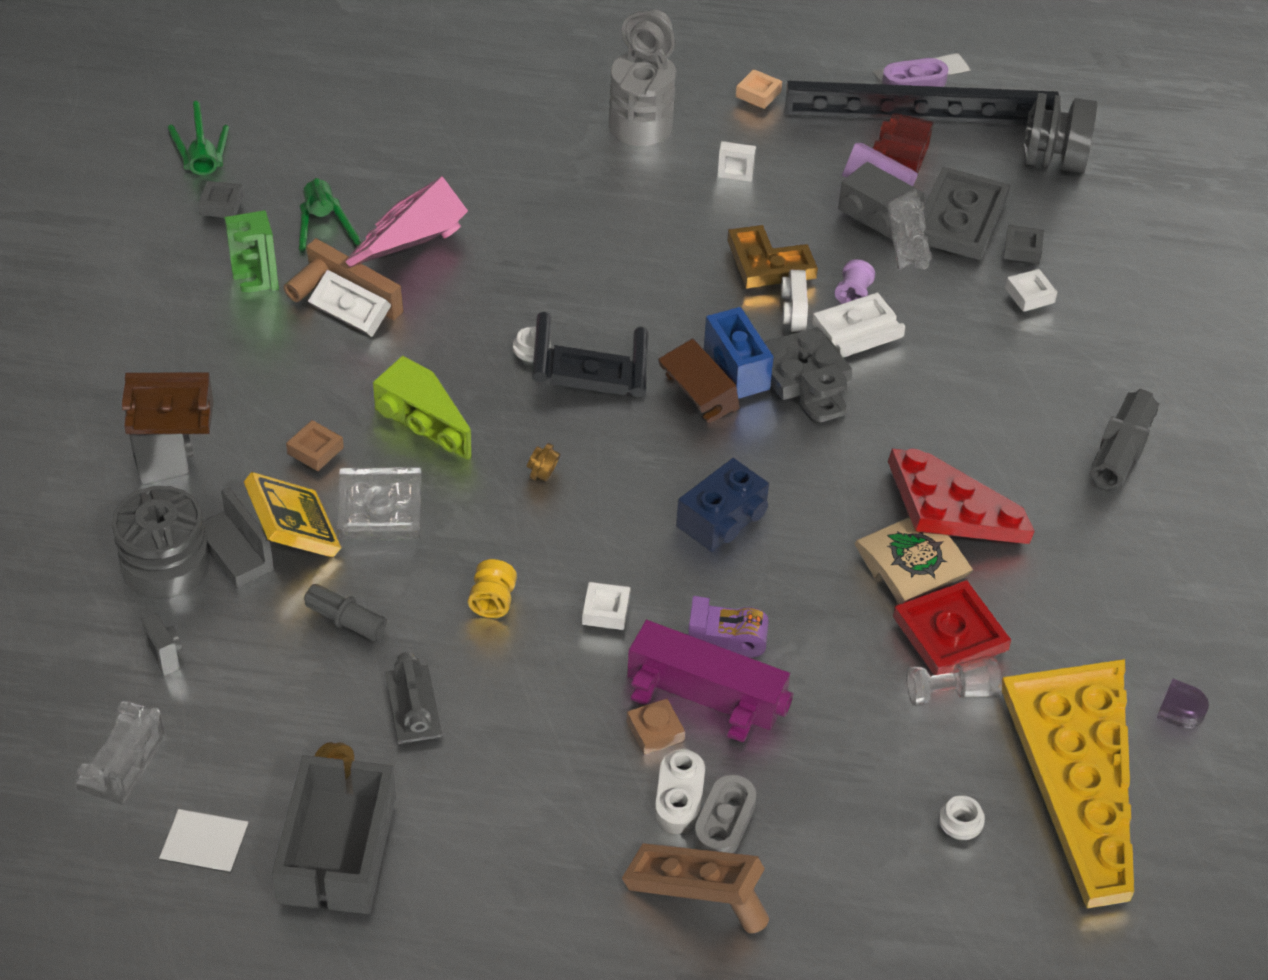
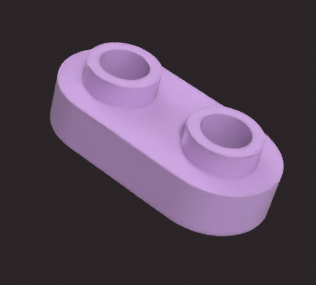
[882,58,949,87]

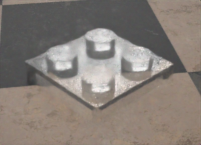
[336,468,422,540]

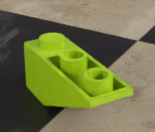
[373,355,472,460]

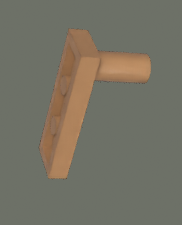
[283,238,404,320]
[622,843,769,933]

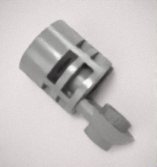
[609,9,676,146]

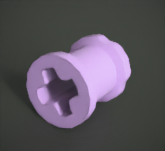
[835,259,875,304]

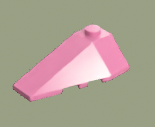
[345,176,468,267]

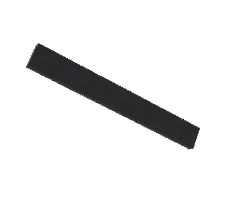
[784,81,1059,125]

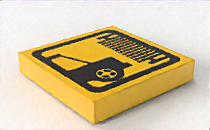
[243,472,341,557]

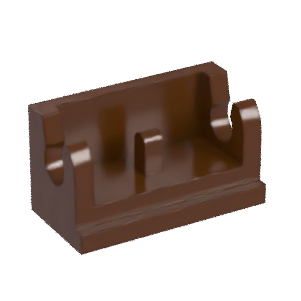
[658,338,740,423]
[122,372,214,434]

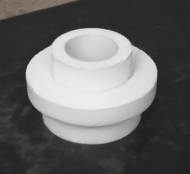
[939,795,985,840]

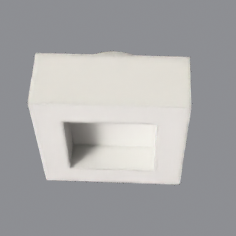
[717,141,756,182]
[1005,269,1058,312]
[582,582,630,630]

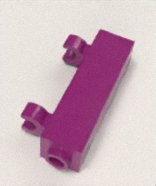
[627,619,794,743]

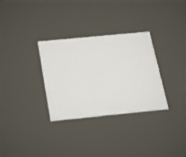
[159,809,249,872]

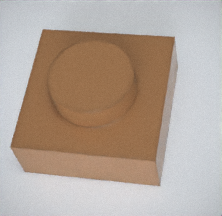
[286,420,344,471]
[627,698,685,755]

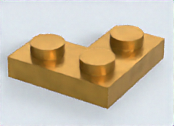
[727,225,818,288]

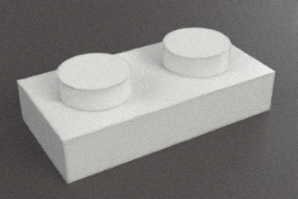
[308,270,391,337]

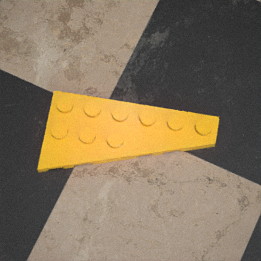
[1000,659,1134,908]

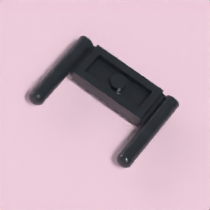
[532,311,649,397]

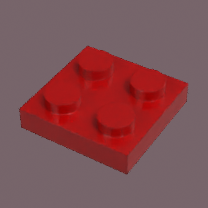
[893,580,1011,678]

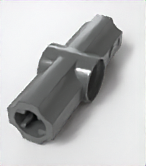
[1089,389,1160,491]

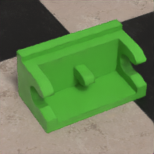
[224,210,279,293]

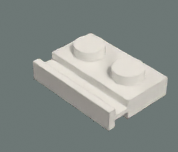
[812,292,906,358]

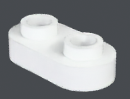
[781,270,808,332]
[655,749,705,834]

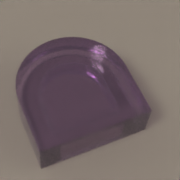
[1157,679,1209,728]

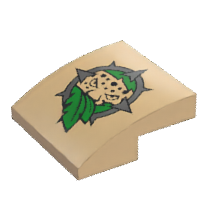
[854,517,973,605]

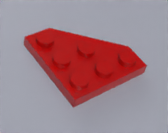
[887,448,1035,544]

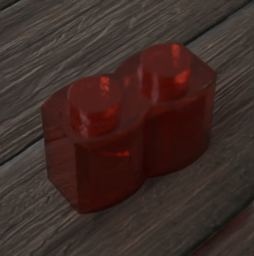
[873,113,934,181]

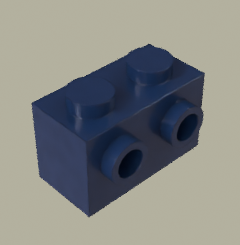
[676,457,769,553]

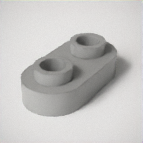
[694,775,756,853]

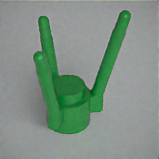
[168,100,229,176]
[299,178,362,252]

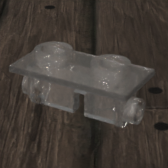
[887,189,933,270]

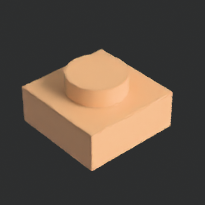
[735,69,782,109]

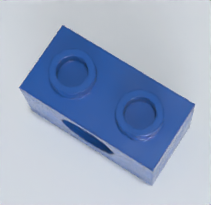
[703,307,774,399]

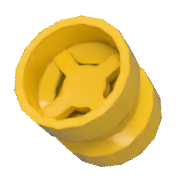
[468,559,517,618]

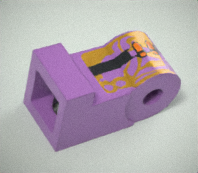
[688,596,769,658]

